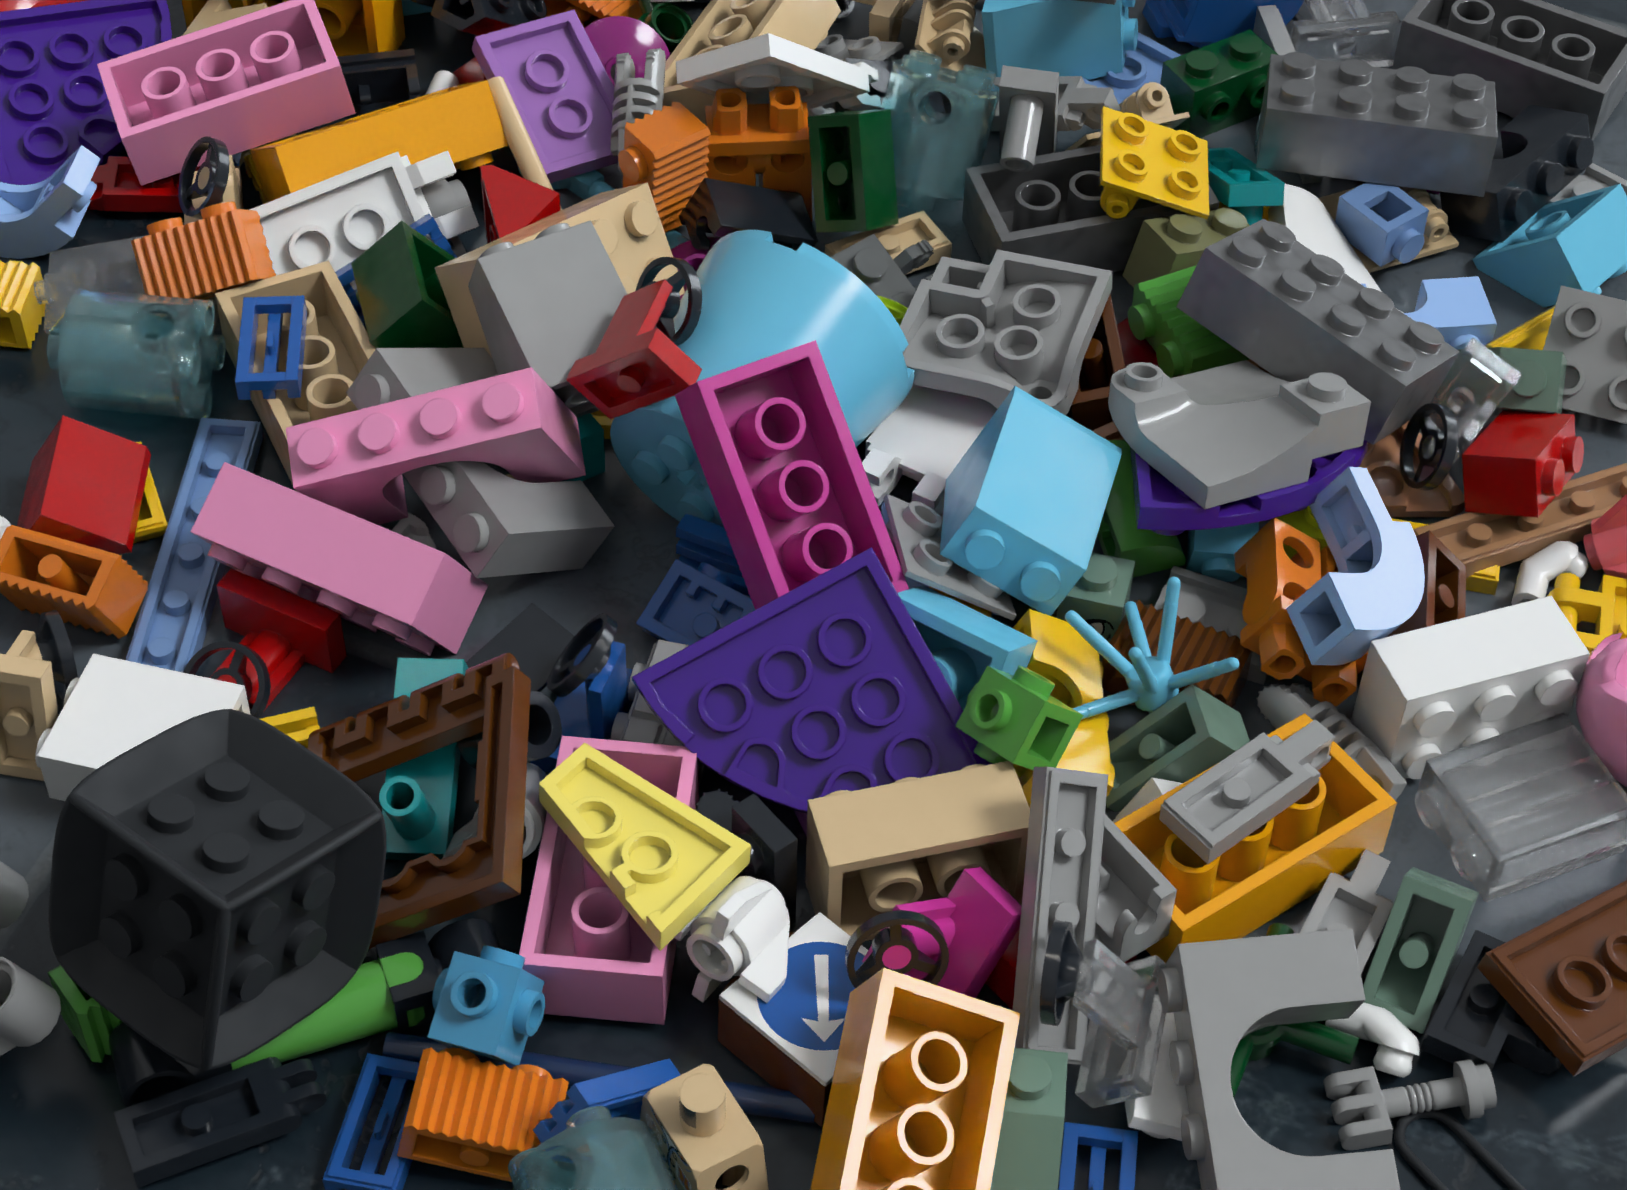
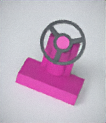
[845,867,1022,998]

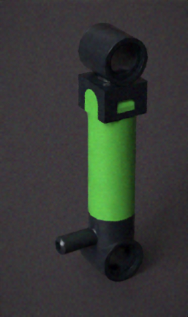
[108,918,502,1107]

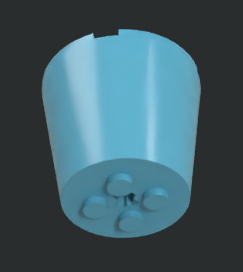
[610,230,915,526]

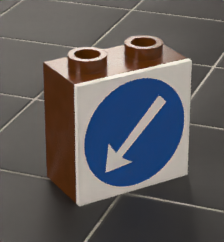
[718,912,868,1128]

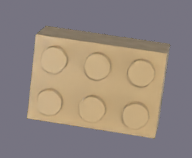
[805,761,1030,941]

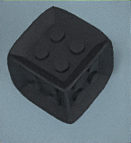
[48,709,387,1070]

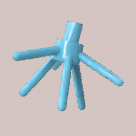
[1065,577,1239,719]

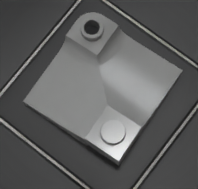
[900,249,1112,415]
[1108,360,1371,509]

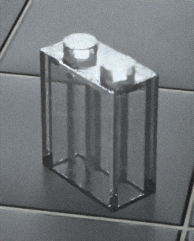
[1414,712,1627,902]

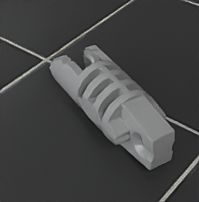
[611,48,666,175]
[1256,683,1407,801]

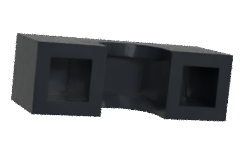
[1440,105,1594,243]

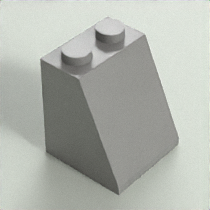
[468,220,627,418]

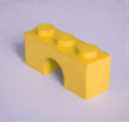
[1013,609,1115,808]

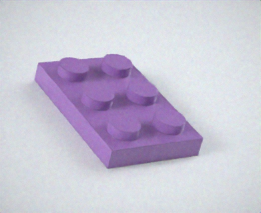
[472,10,618,183]

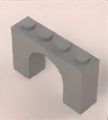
[346,348,614,578]
[1158,928,1400,1190]

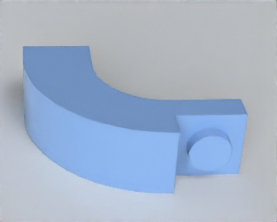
[0,145,101,259]
[1286,467,1425,665]

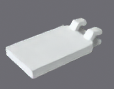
[676,33,881,116]
[250,150,479,290]
[862,385,997,517]

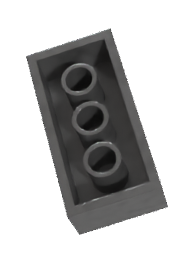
[1392,0,1627,140]
[1256,52,1498,197]
[962,145,1219,272]
[1176,219,1460,445]

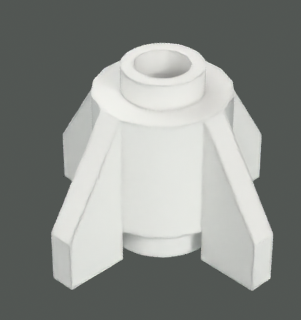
[674,876,790,1003]

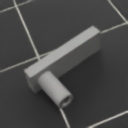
[999,65,1059,172]

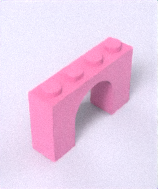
[286,367,586,525]

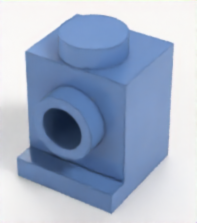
[1335,182,1429,267]

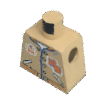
[637,1064,769,1190]

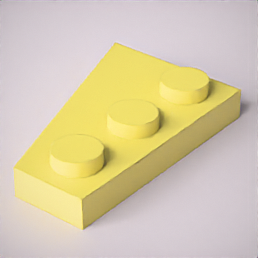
[539,742,751,951]

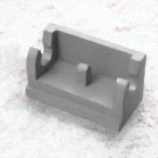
[1024,814,1177,969]

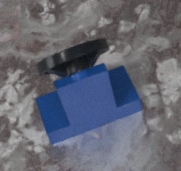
[530,613,633,773]

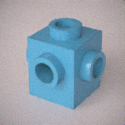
[427,945,545,1066]

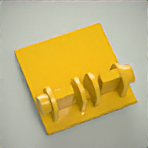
[1100,106,1209,219]

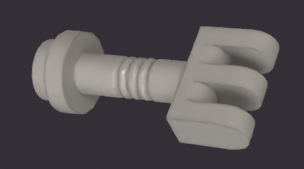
[1323,1059,1497,1150]

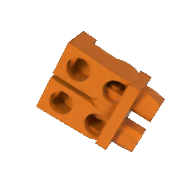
[705,86,812,222]
[1234,518,1368,707]

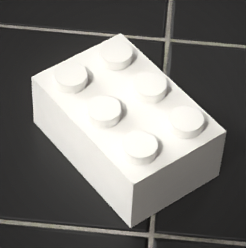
[1351,596,1590,779]

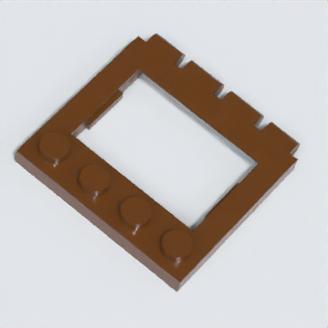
[307,653,531,949]

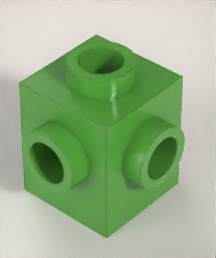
[955,665,1084,770]

